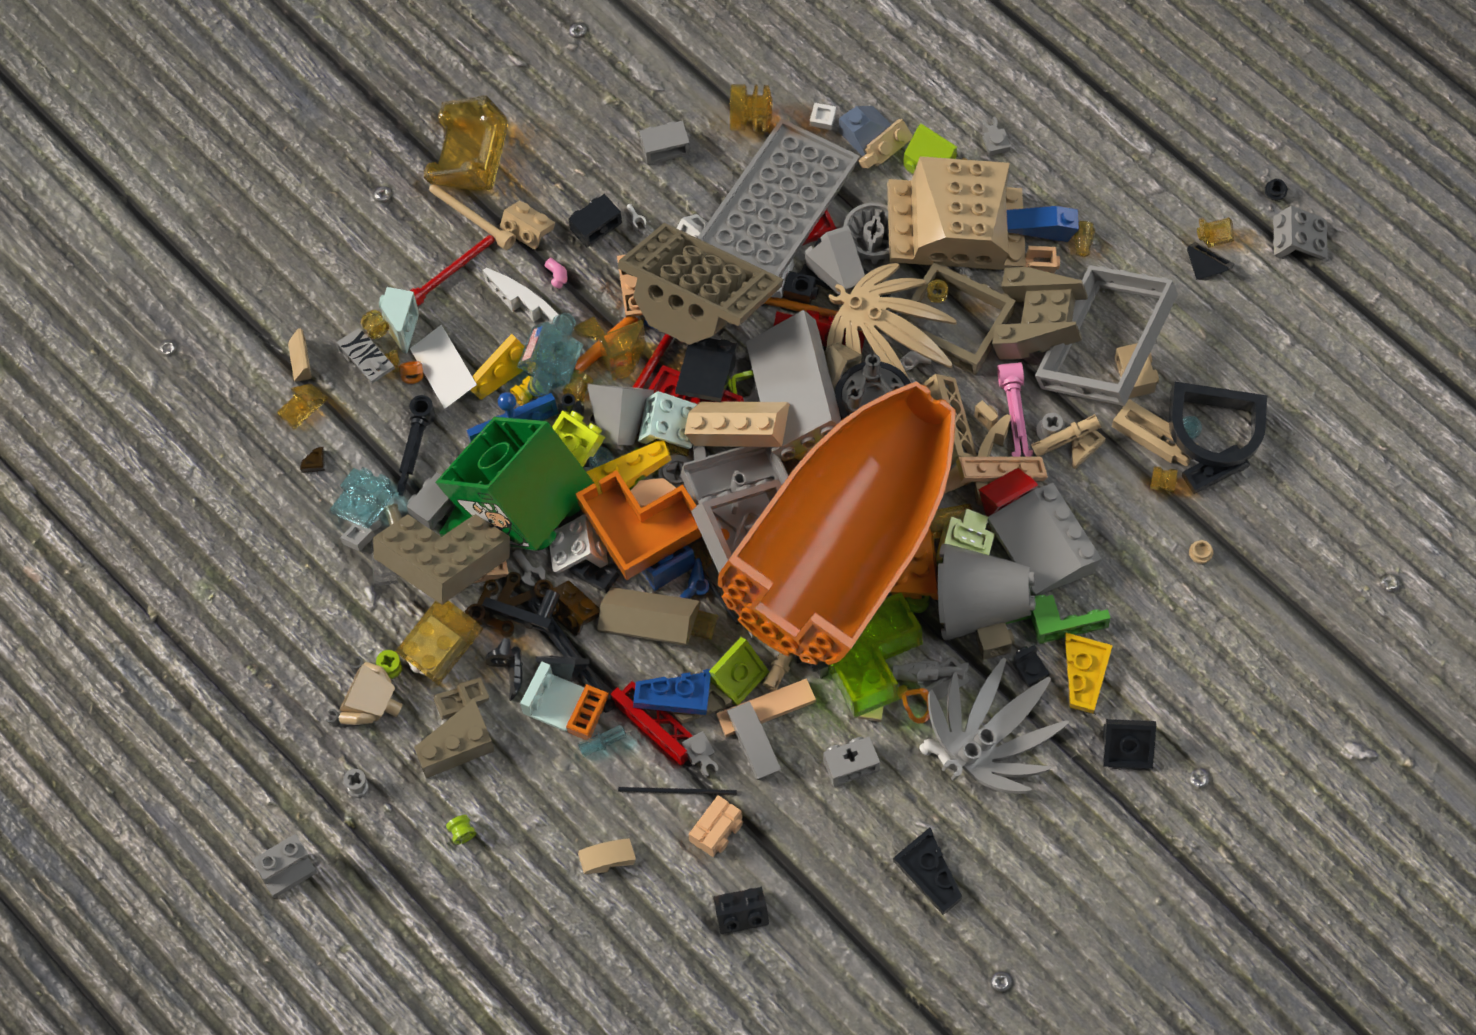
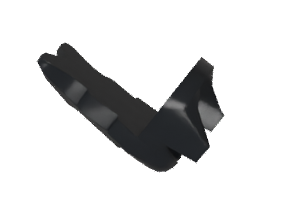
[485,638,523,701]

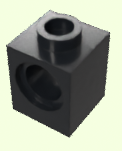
[783,271,819,305]

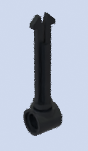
[397,395,435,496]

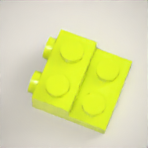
[552,410,606,467]

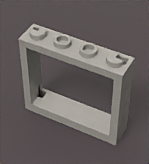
[691,479,782,573]

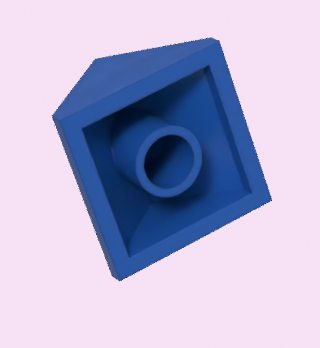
[642,545,695,591]

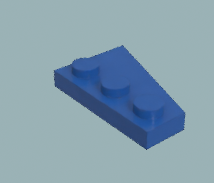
[633,669,711,715]

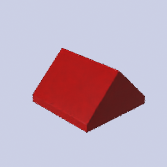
[978,468,1038,517]

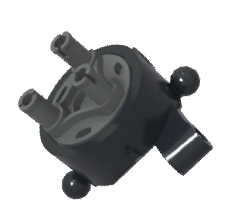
[835,354,911,420]

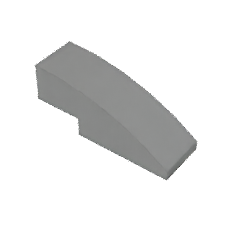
[727,701,781,779]

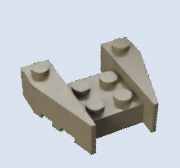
[992,267,1088,359]

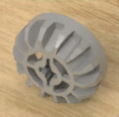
[843,203,889,264]

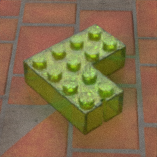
[829,592,923,718]

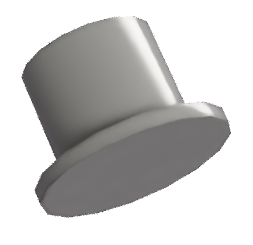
[1036,413,1066,440]

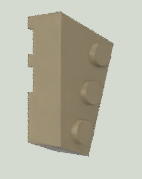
[414,699,494,778]

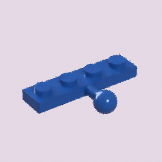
[466,392,559,443]

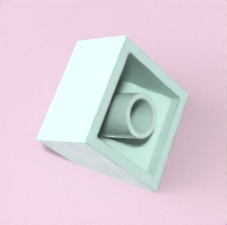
[379,287,419,354]

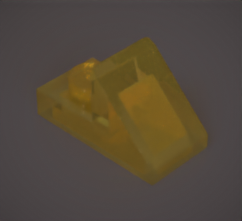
[277,384,327,430]

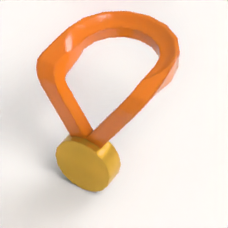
[893,685,930,724]

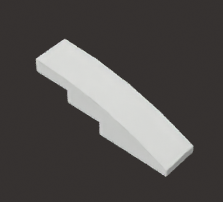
[483,268,562,332]

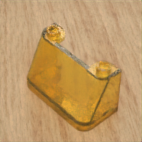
[423,95,508,191]

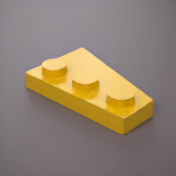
[470,334,540,400]
[1065,633,1113,714]

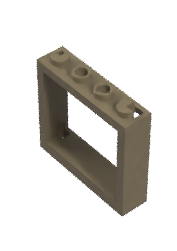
[900,262,1016,376]

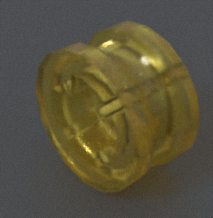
[927,280,948,303]

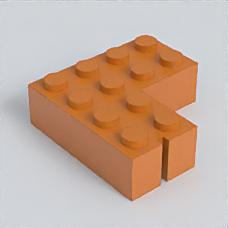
[576,470,702,580]

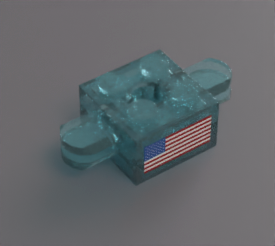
[518,313,583,397]

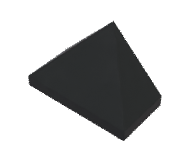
[1187,242,1234,280]
[535,655,589,682]

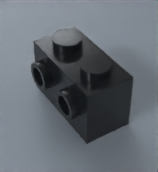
[568,194,622,248]

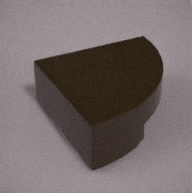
[300,447,325,473]

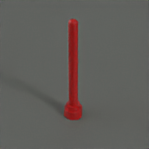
[410,235,495,307]
[633,333,674,388]

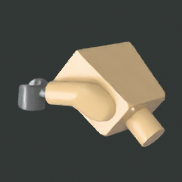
[326,656,403,727]

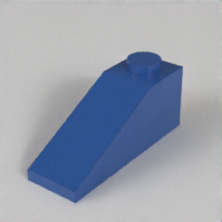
[1007,206,1079,242]

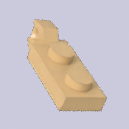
[858,119,913,169]

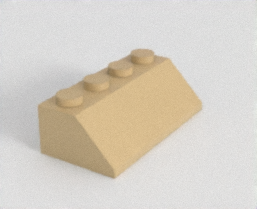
[684,402,790,447]

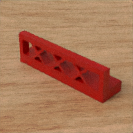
[611,681,693,766]

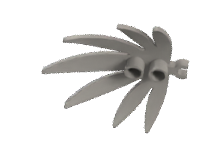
[928,658,1069,794]

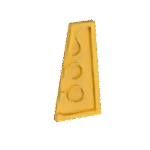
[586,440,672,495]

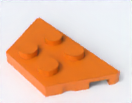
[890,528,938,600]

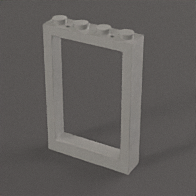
[1035,265,1178,406]

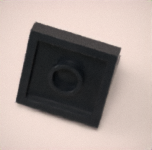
[1103,719,1157,769]

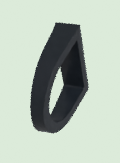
[1169,381,1268,467]

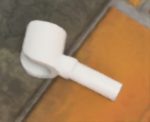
[627,204,646,231]

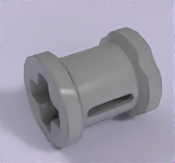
[344,769,369,798]

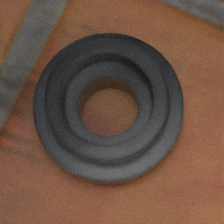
[1265,179,1288,201]

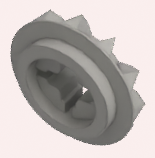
[658,455,691,489]

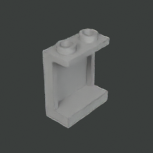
[252,834,317,899]

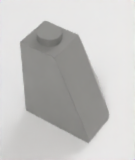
[805,226,865,295]
[588,384,654,449]

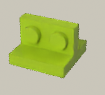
[709,637,769,706]

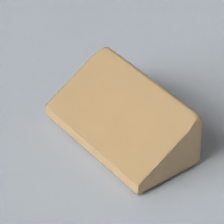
[288,328,312,382]

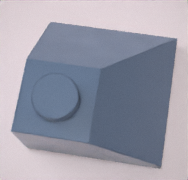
[839,106,891,157]

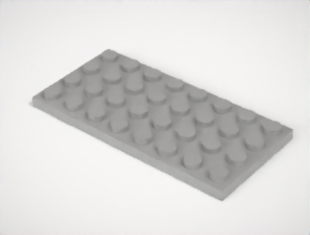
[697,119,860,277]

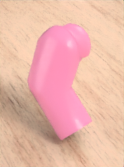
[545,258,567,289]

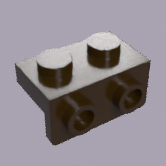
[551,580,600,636]

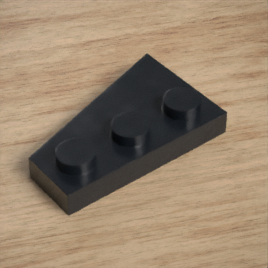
[893,827,962,915]

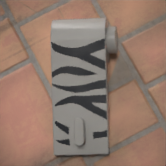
[336,328,395,384]

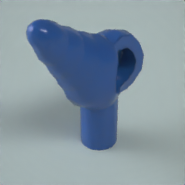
[679,558,710,599]

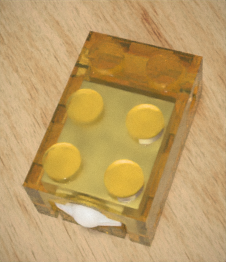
[395,600,483,686]

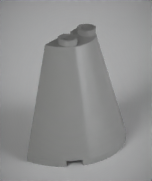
[938,544,1036,640]

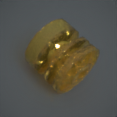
[730,84,773,132]

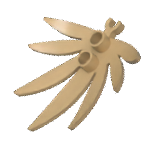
[826,263,957,377]

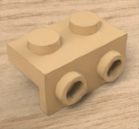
[500,201,556,249]

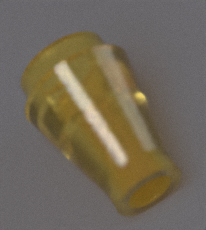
[1074,221,1096,257]

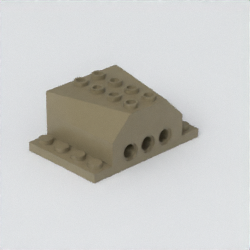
[617,223,784,345]

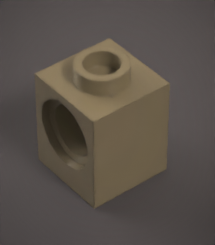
[976,622,1015,660]

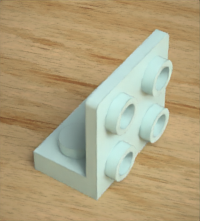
[638,391,698,449]
[520,662,584,732]

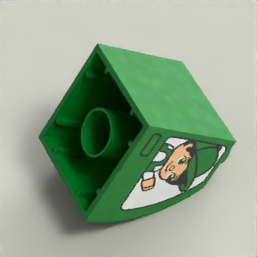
[435,417,594,551]

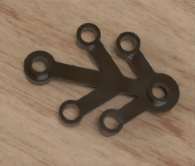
[464,572,553,637]

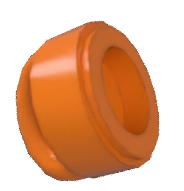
[399,361,423,384]

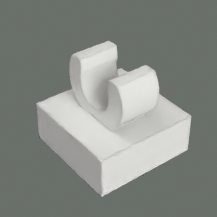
[810,103,836,130]

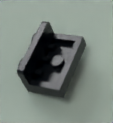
[713,887,769,934]

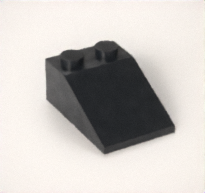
[675,338,738,402]

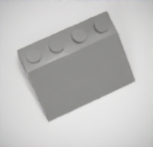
[987,483,1102,596]

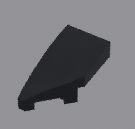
[568,560,620,594]

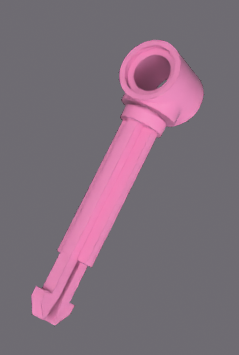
[997,362,1033,457]

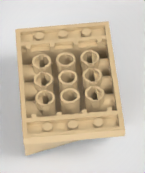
[887,157,1026,270]

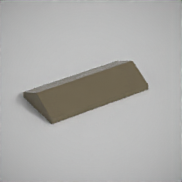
[597,587,701,646]

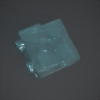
[330,467,395,529]

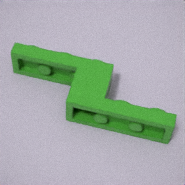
[1005,595,1111,644]

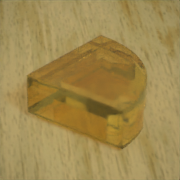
[574,316,605,340]

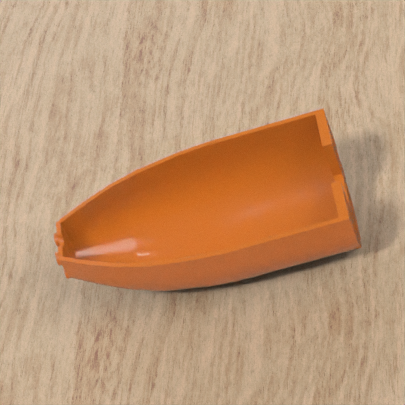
[718,381,955,665]

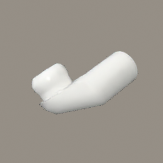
[919,738,954,765]

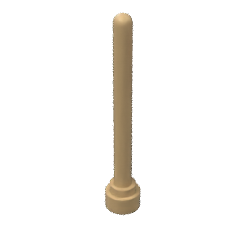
[429,184,516,250]

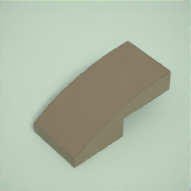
[433,677,489,720]

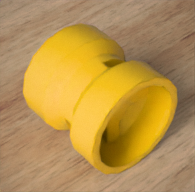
[510,376,542,406]

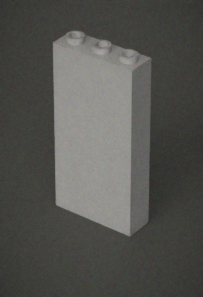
[746,310,841,462]

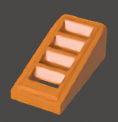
[566,684,609,741]

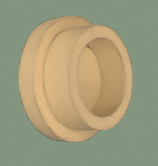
[1189,540,1213,564]

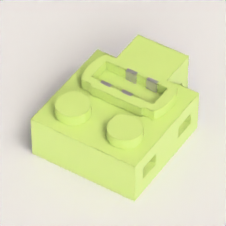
[936,509,995,566]

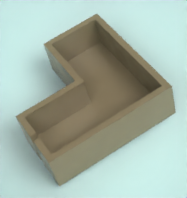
[373,514,510,605]

